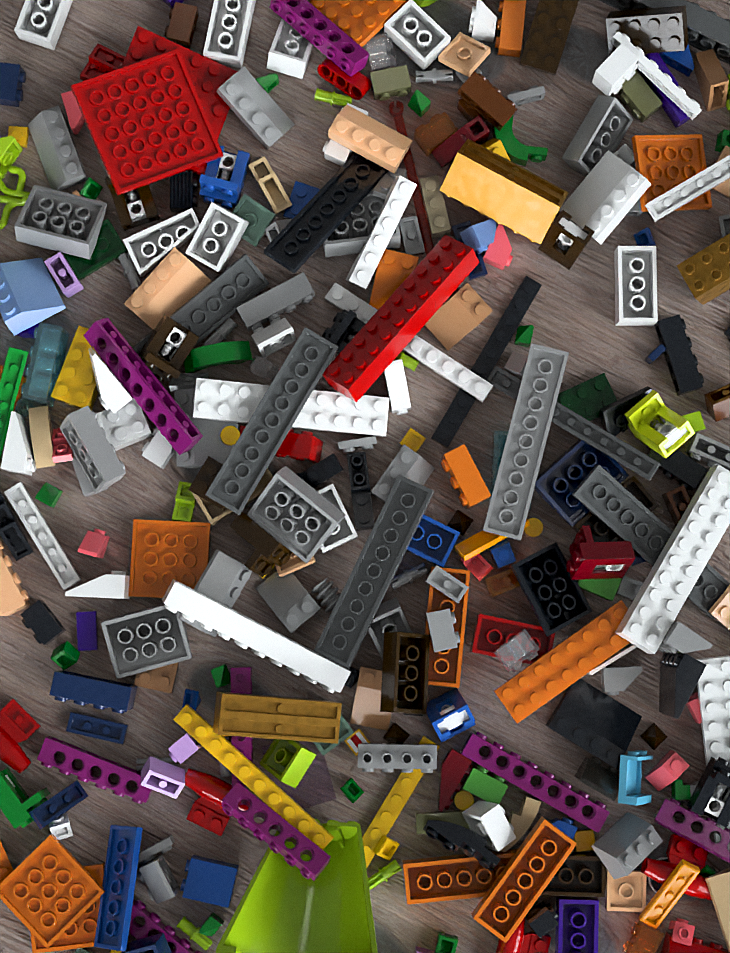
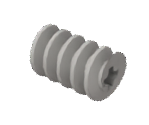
[311,577,341,618]

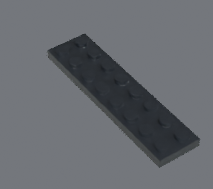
[264,153,388,274]

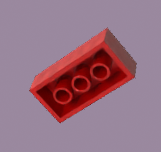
[470,614,555,664]

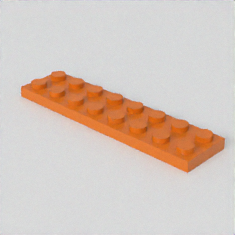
[494,600,630,724]

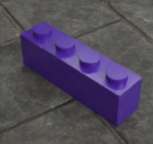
[637,53,691,128]

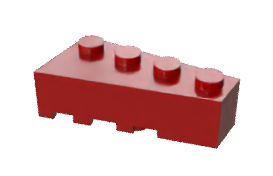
[239,423,323,463]

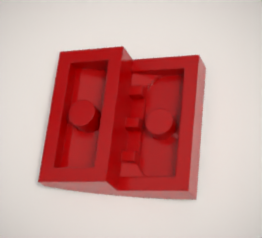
[80,43,125,81]

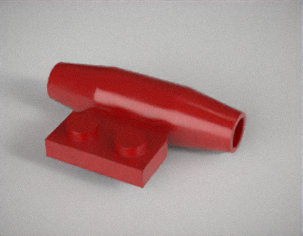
[0,699,41,774]
[185,768,249,836]
[641,834,712,901]
[496,917,551,953]

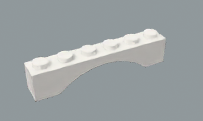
[346,176,417,289]

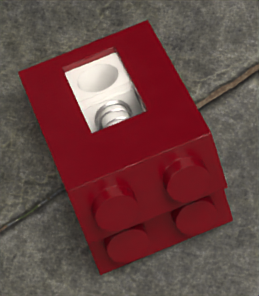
[566,525,635,580]

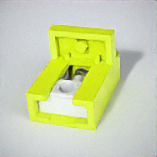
[624,390,695,458]

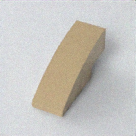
[248,156,292,214]
[28,405,57,468]
[501,795,541,852]

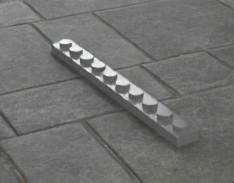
[486,366,660,481]

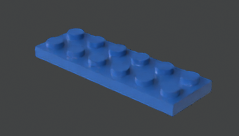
[94,825,143,951]

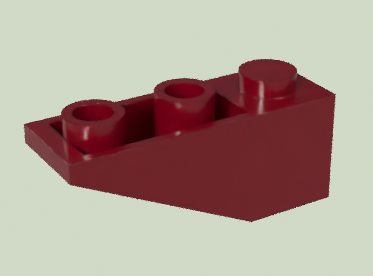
[431,115,490,168]
[438,747,473,812]

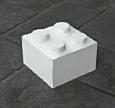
[592,43,639,96]
[462,800,516,852]

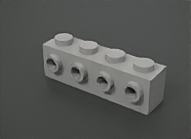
[236,272,315,331]
[685,433,730,471]
[358,743,437,773]

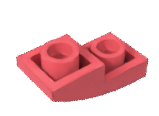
[52,428,73,463]

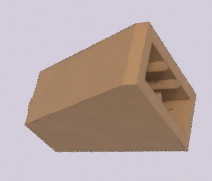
[694,49,729,112]

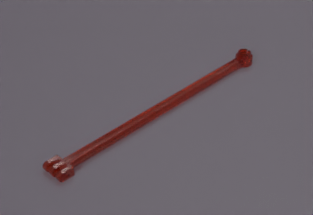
[389,100,451,296]

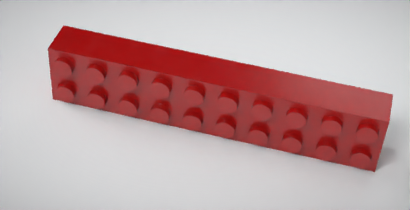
[322,235,479,402]

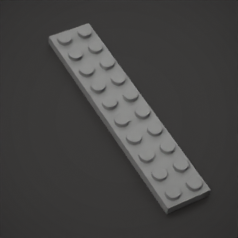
[483,343,569,541]

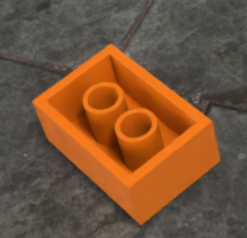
[441,444,491,509]

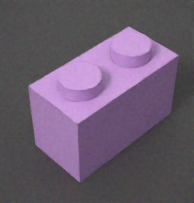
[44,252,84,298]
[168,733,202,764]
[140,756,185,798]

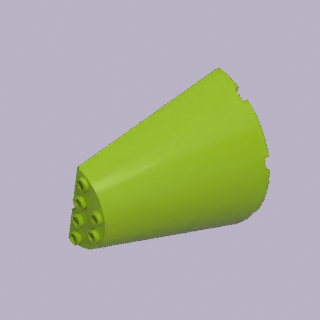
[215,818,378,953]

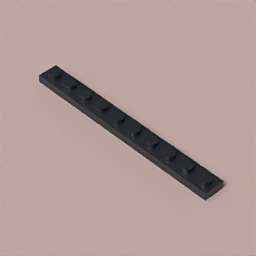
[431,276,542,448]

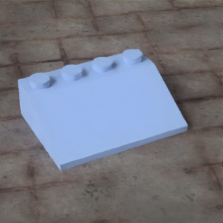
[0,257,66,336]

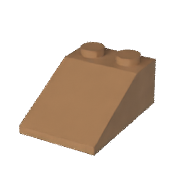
[424,283,493,351]
[350,666,391,731]

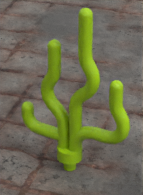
[0,166,30,230]

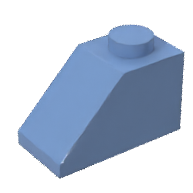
[460,219,497,254]

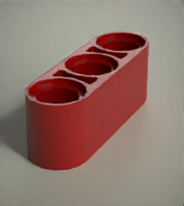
[317,57,372,100]

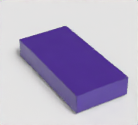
[76,611,98,651]

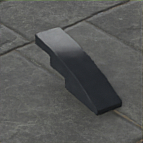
[0,492,33,561]

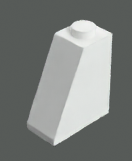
[383,359,411,415]

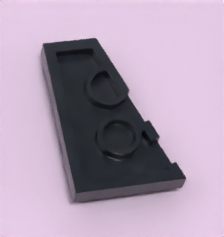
[599,386,652,436]

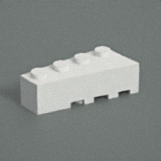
[123,208,200,277]

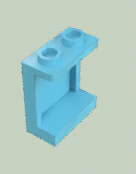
[618,750,653,806]

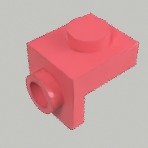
[460,554,493,582]
[668,918,695,946]

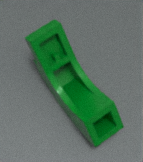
[492,116,548,166]
[184,341,252,373]

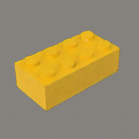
[51,325,107,410]

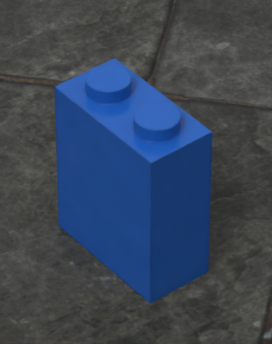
[180,855,239,908]

